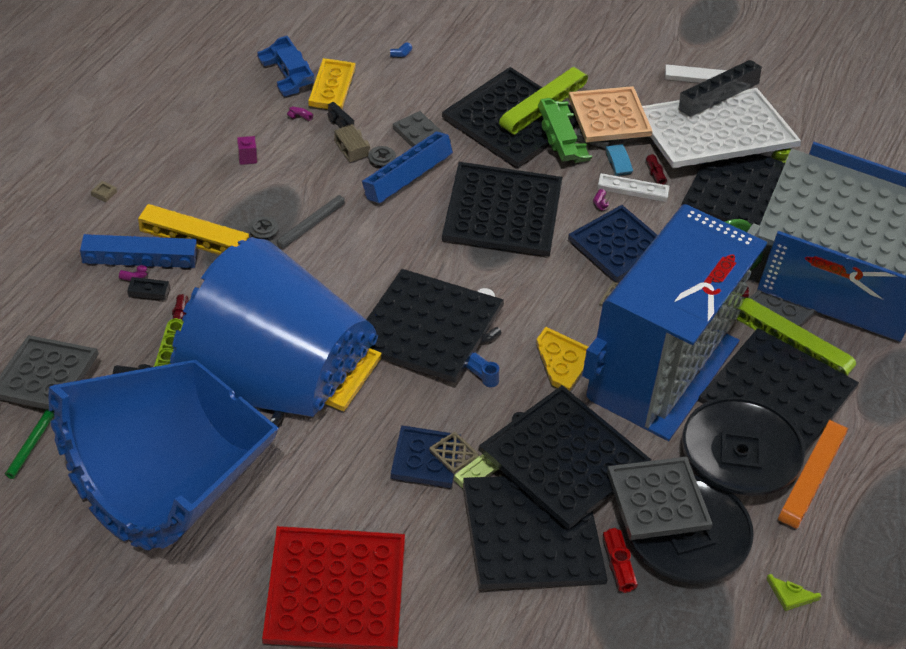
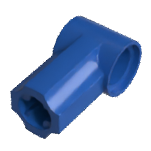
[466,353,500,388]

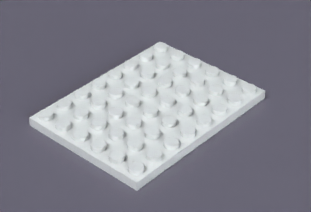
[642,88,801,168]

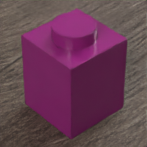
[237,136,257,165]

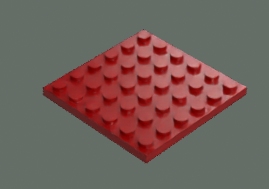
[262,526,405,649]

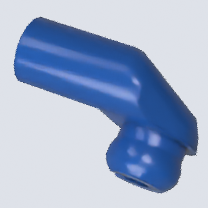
[390,42,412,57]

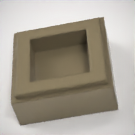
[91,181,117,202]

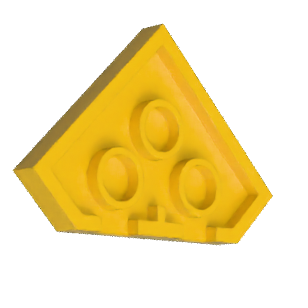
[536,327,588,391]

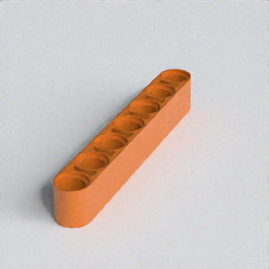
[778,420,848,529]

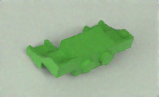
[538,98,592,163]

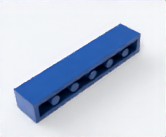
[362,131,453,203]
[80,234,197,268]

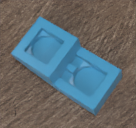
[606,144,633,176]

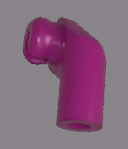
[593,189,609,211]
[119,265,148,281]

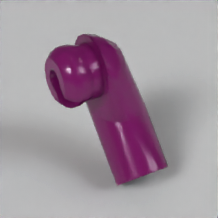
[287,106,314,121]

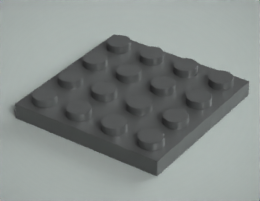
[0,335,99,411]
[607,457,713,540]

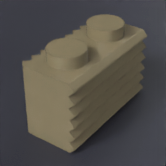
[334,124,370,163]

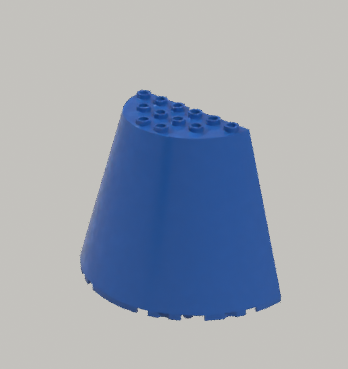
[170,237,378,417]
[48,360,278,550]

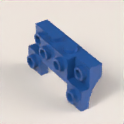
[257,36,314,97]

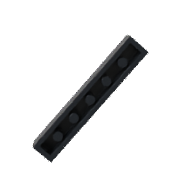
[678,60,762,117]

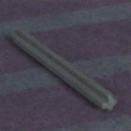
[277,195,345,249]

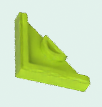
[766,574,822,611]

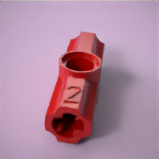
[603,528,638,593]

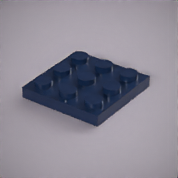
[390,425,461,488]

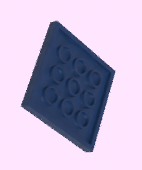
[568,205,657,282]

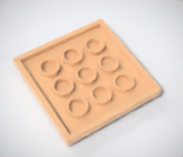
[568,86,652,142]

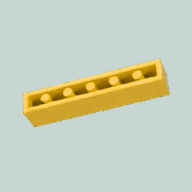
[138,204,249,255]

